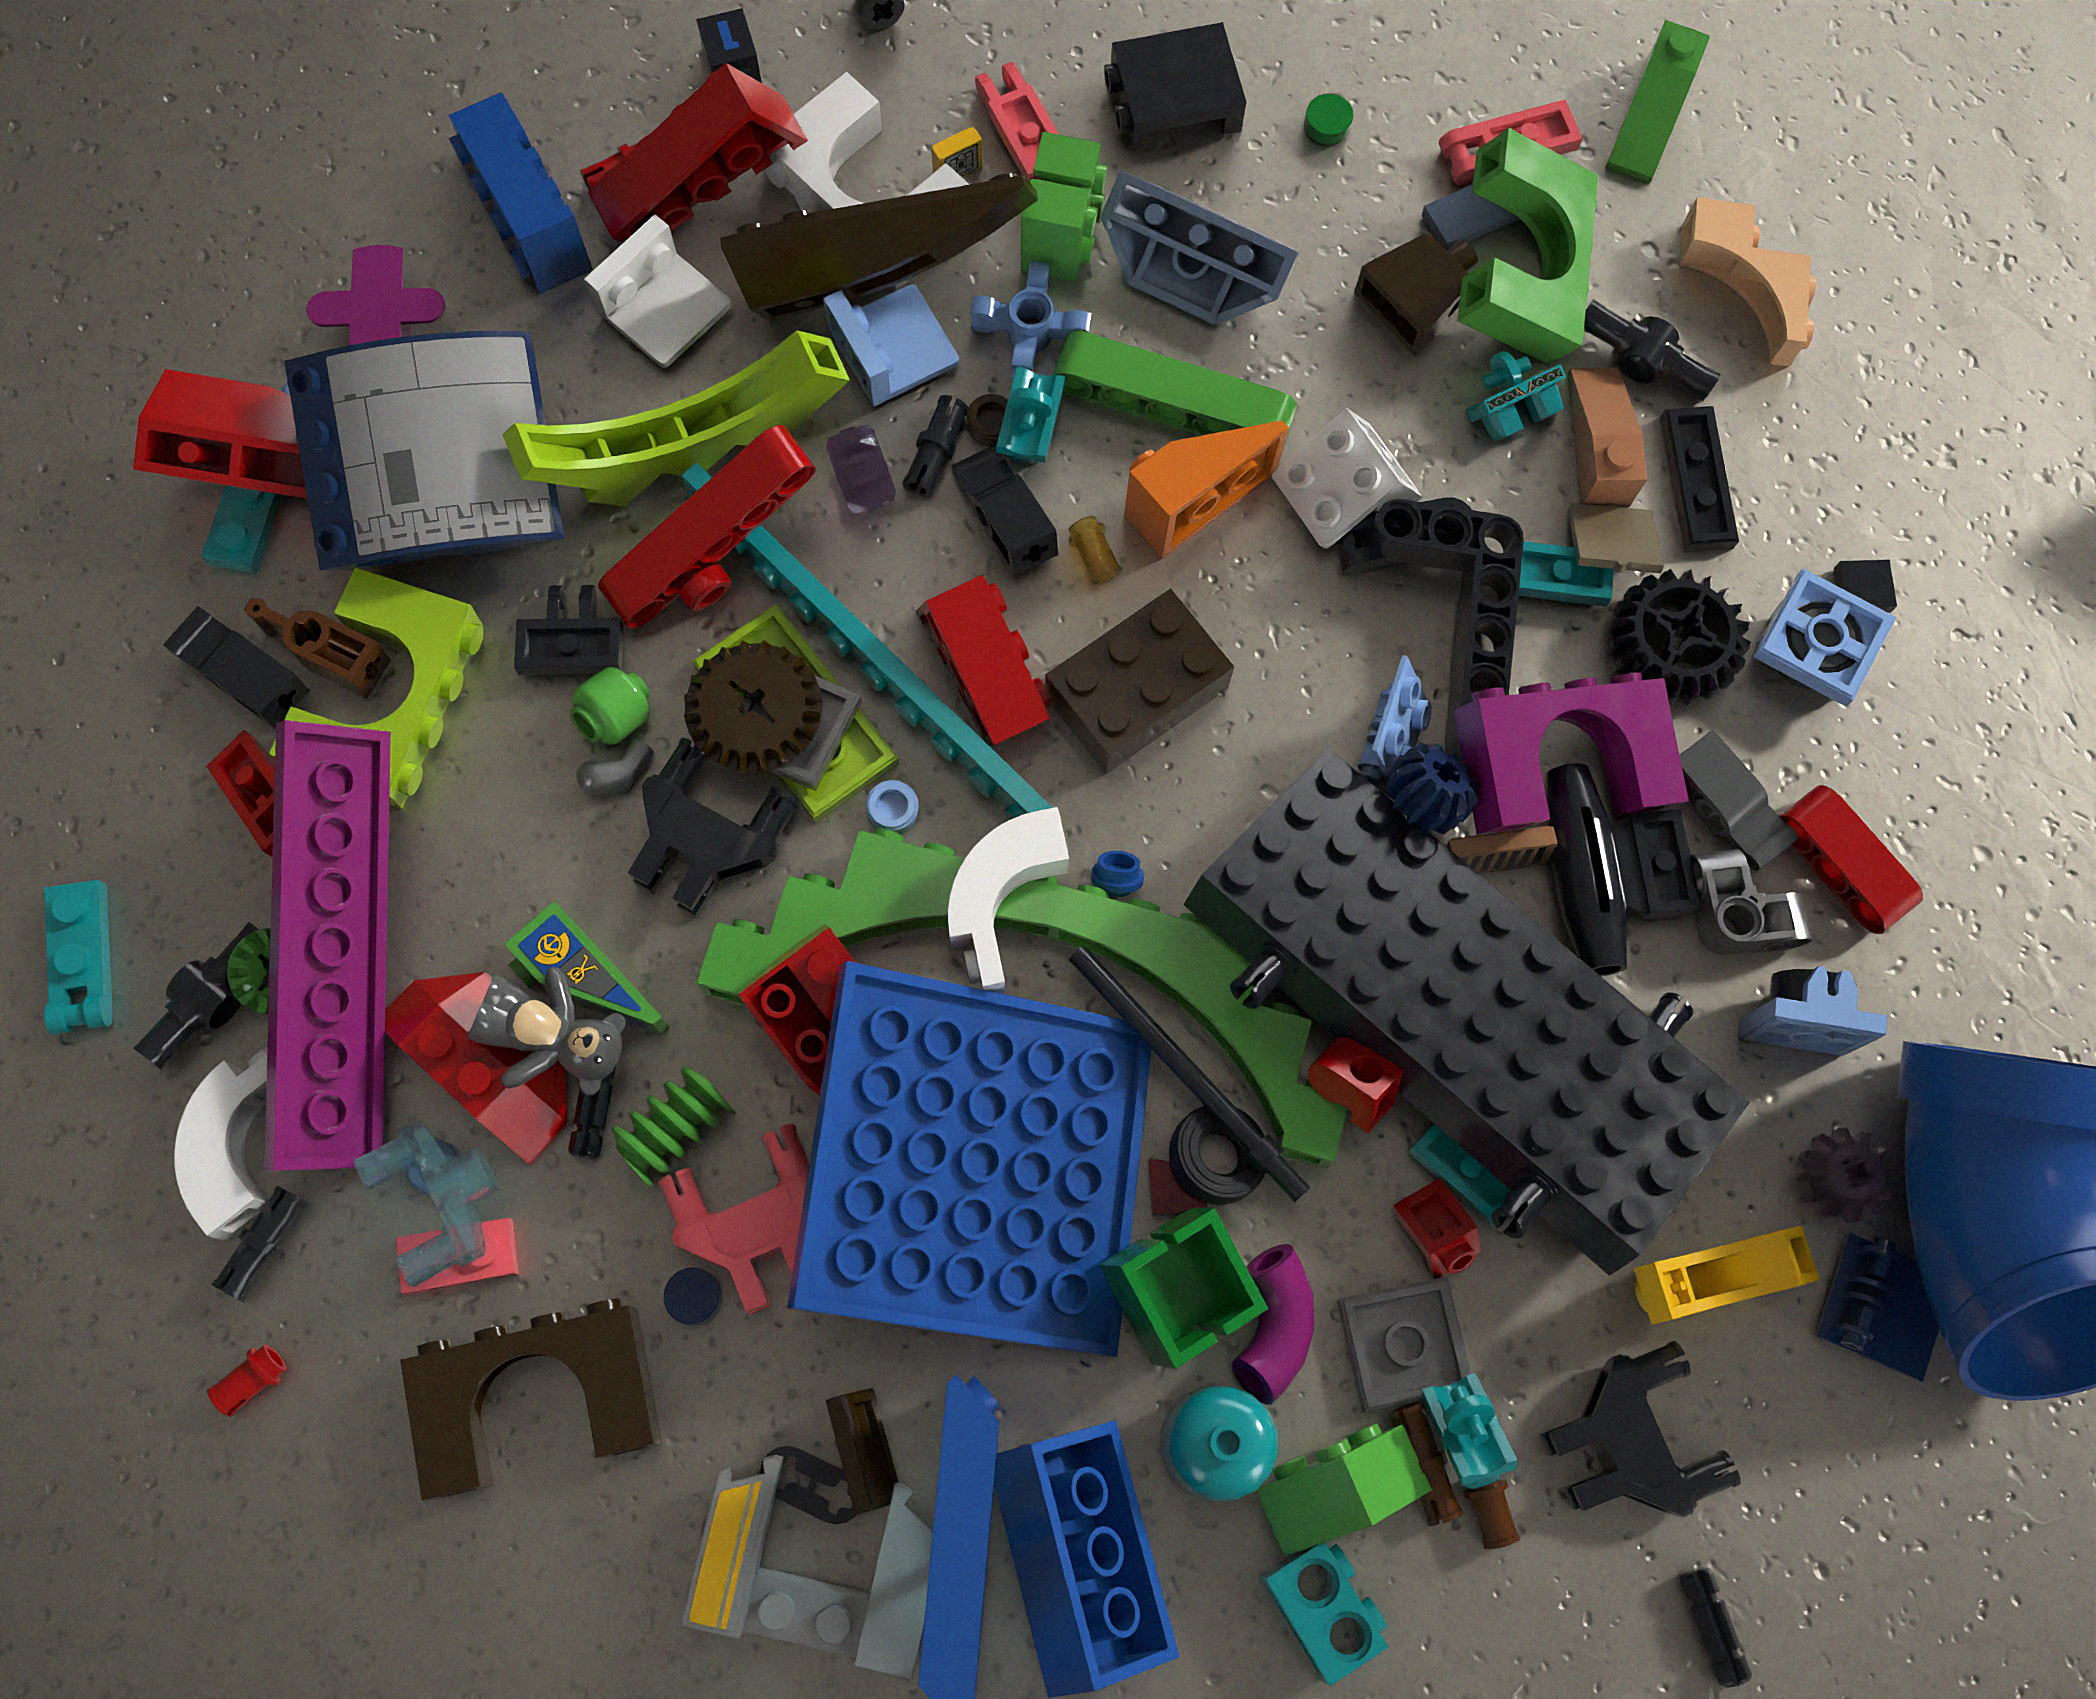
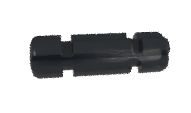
[568,1064,617,1159]
[1680,1567,1752,1688]

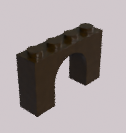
[400,1298,663,1501]

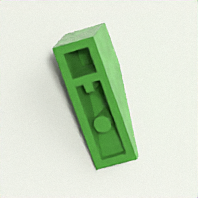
[1605,20,1710,183]

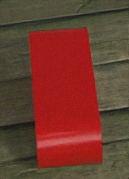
[1779,785,1923,935]

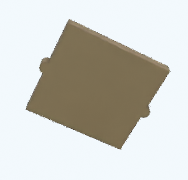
[1568,502,1664,574]

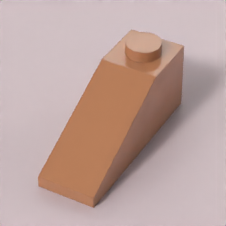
[1568,368,1647,507]

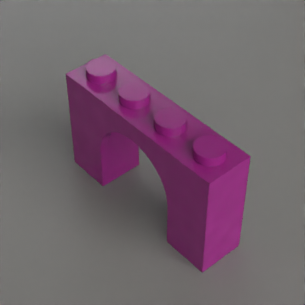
[1453,673,1689,835]

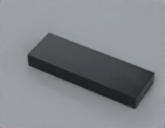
[1660,406,1739,552]

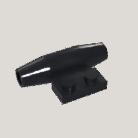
[1546,763,1702,976]

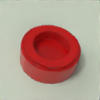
[679,564,732,612]

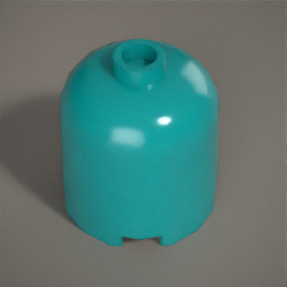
[1160,1386,1278,1502]

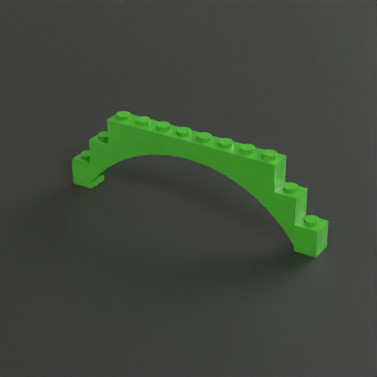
[696,828,1347,1169]

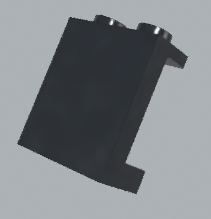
[1104,22,1247,150]

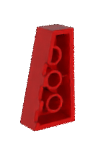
[588,63,808,243]

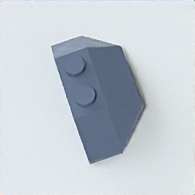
[1100,170,1300,325]

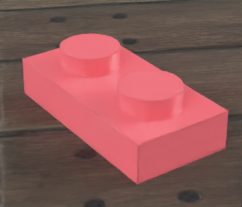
[396,1217,519,1295]

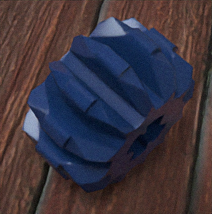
[1384,742,1480,835]

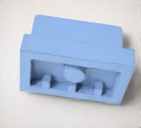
[823,284,959,407]

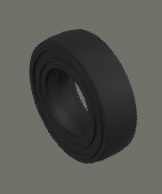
[1169,1106,1266,1205]

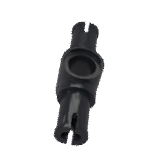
[1584,299,1721,401]
[133,922,262,1069]

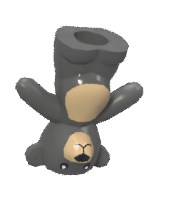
[466,967,625,1096]

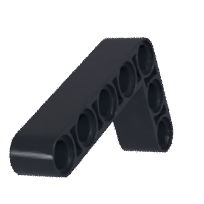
[1366,499,1524,766]

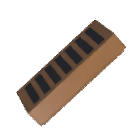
[1446,826,1558,873]

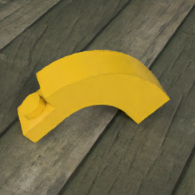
[1634,1225,1820,1325]

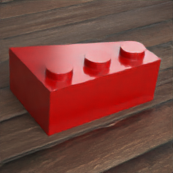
[915,574,1052,746]

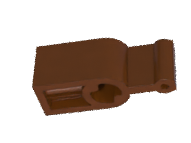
[244,598,391,699]

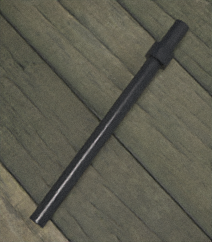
[1069,946,1311,1203]

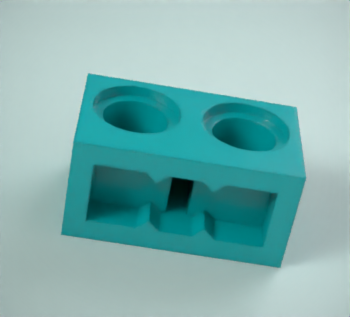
[1259,1542,1389,1686]

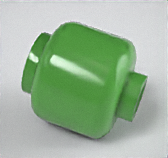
[569,667,650,745]

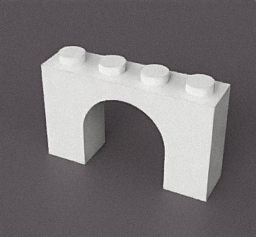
[764,72,969,291]

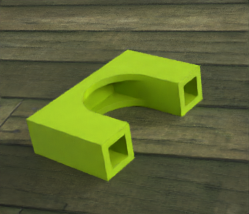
[269,567,484,809]

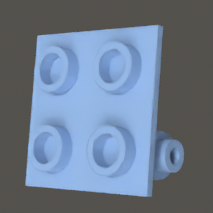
[1357,655,1432,784]

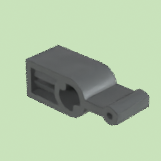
[1680,729,1799,872]

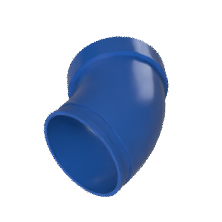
[1896,1041,2096,1401]

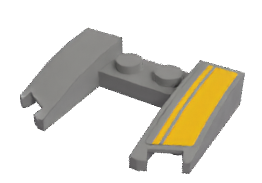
[681,1455,933,1679]

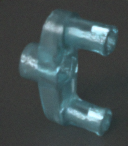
[354,1119,499,1287]

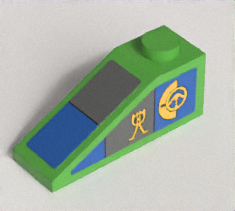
[504,901,669,1035]

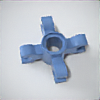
[971,260,1091,380]

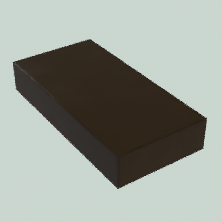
[825,1388,899,1516]

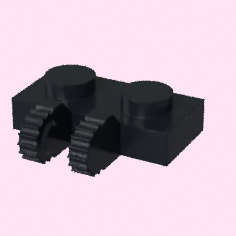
[514,585,624,675]

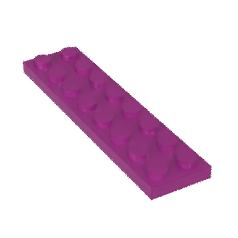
[264,720,391,1171]

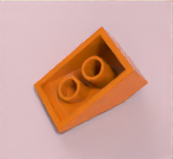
[1124,420,1289,559]

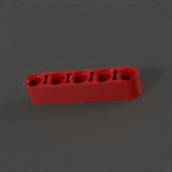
[598,425,816,629]

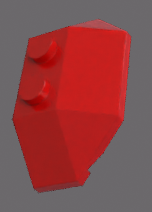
[385,972,569,1166]

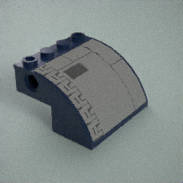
[284,331,564,571]

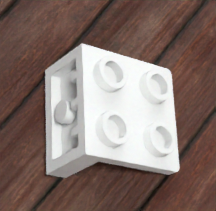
[584,215,732,368]
[1272,408,1423,549]

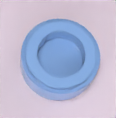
[866,780,919,834]

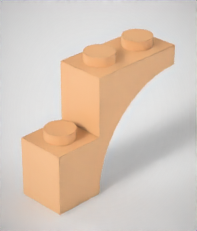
[1679,197,1816,367]

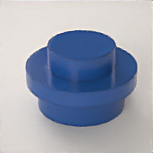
[1091,851,1144,897]

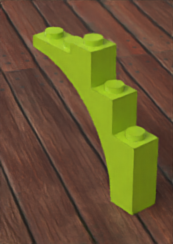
[502,330,850,507]

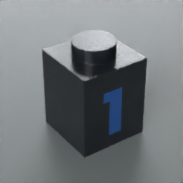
[696,8,762,83]

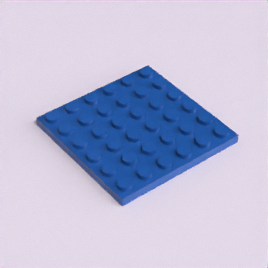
[787,961,1152,1357]

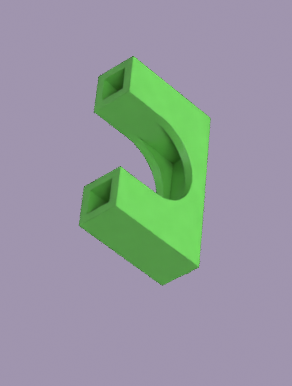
[1457,128,1598,364]

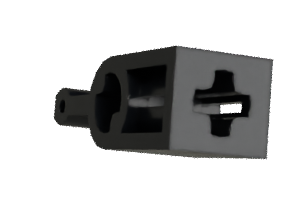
[951,444,1059,577]
[163,606,310,730]

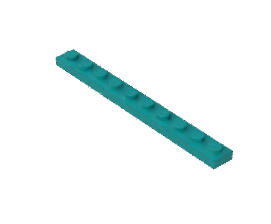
[681,463,1053,820]

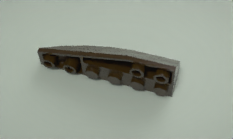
[720,173,1038,322]

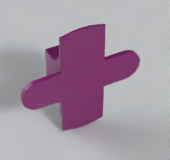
[306,245,446,345]

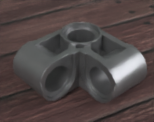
[1691,849,1813,955]

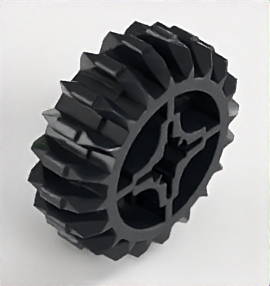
[1607,568,1751,706]

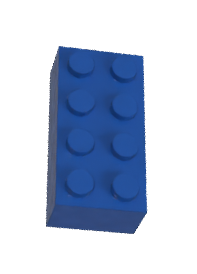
[994,1420,1180,1698]

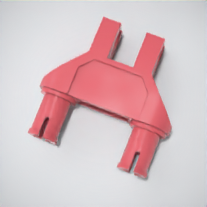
[658,1123,809,1315]

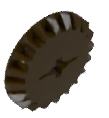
[684,640,822,773]

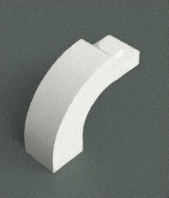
[948,807,1069,994]
[174,1047,269,1241]

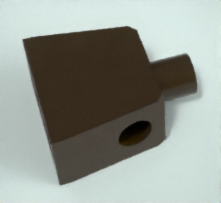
[1354,234,1478,357]

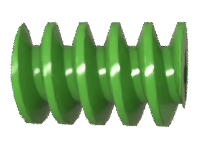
[611,1066,736,1187]

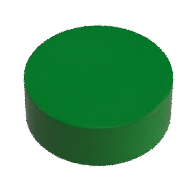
[1304,93,1354,144]

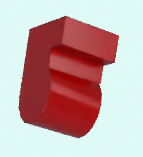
[1308,1037,1404,1133]

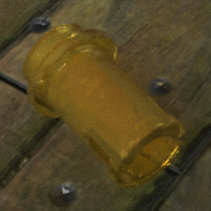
[1068,516,1122,585]

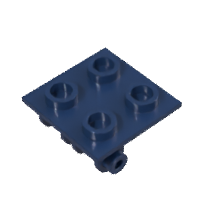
[1815,1232,1939,1382]

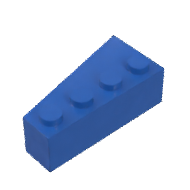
[449,92,593,294]

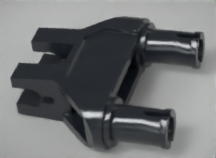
[628,737,800,918]
[1540,1341,1741,1518]

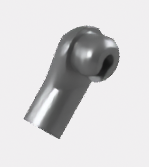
[576,738,655,795]

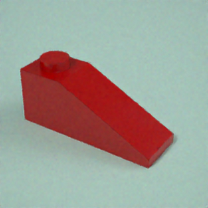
[206,730,275,857]

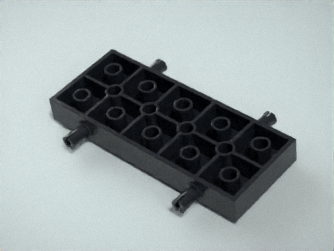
[1183,747,1751,1276]

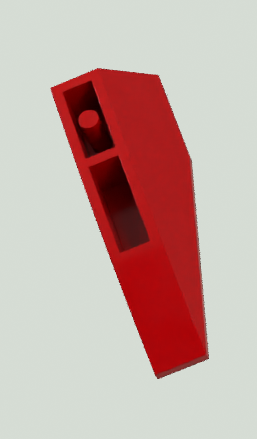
[133,369,307,499]
[738,924,856,1096]

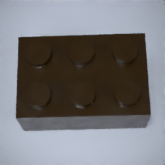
[1045,588,1234,774]

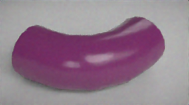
[1232,1244,1314,1405]

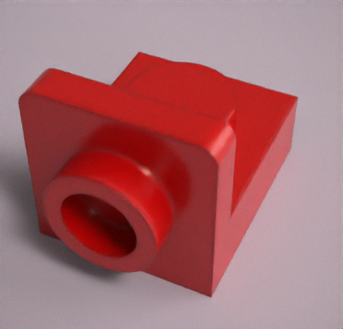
[1393,1178,1481,1279]

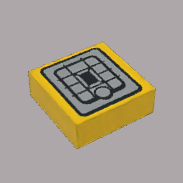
[931,126,982,177]

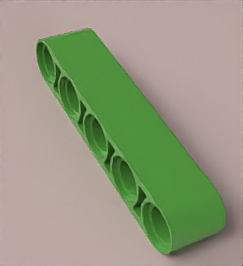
[1052,331,1297,449]

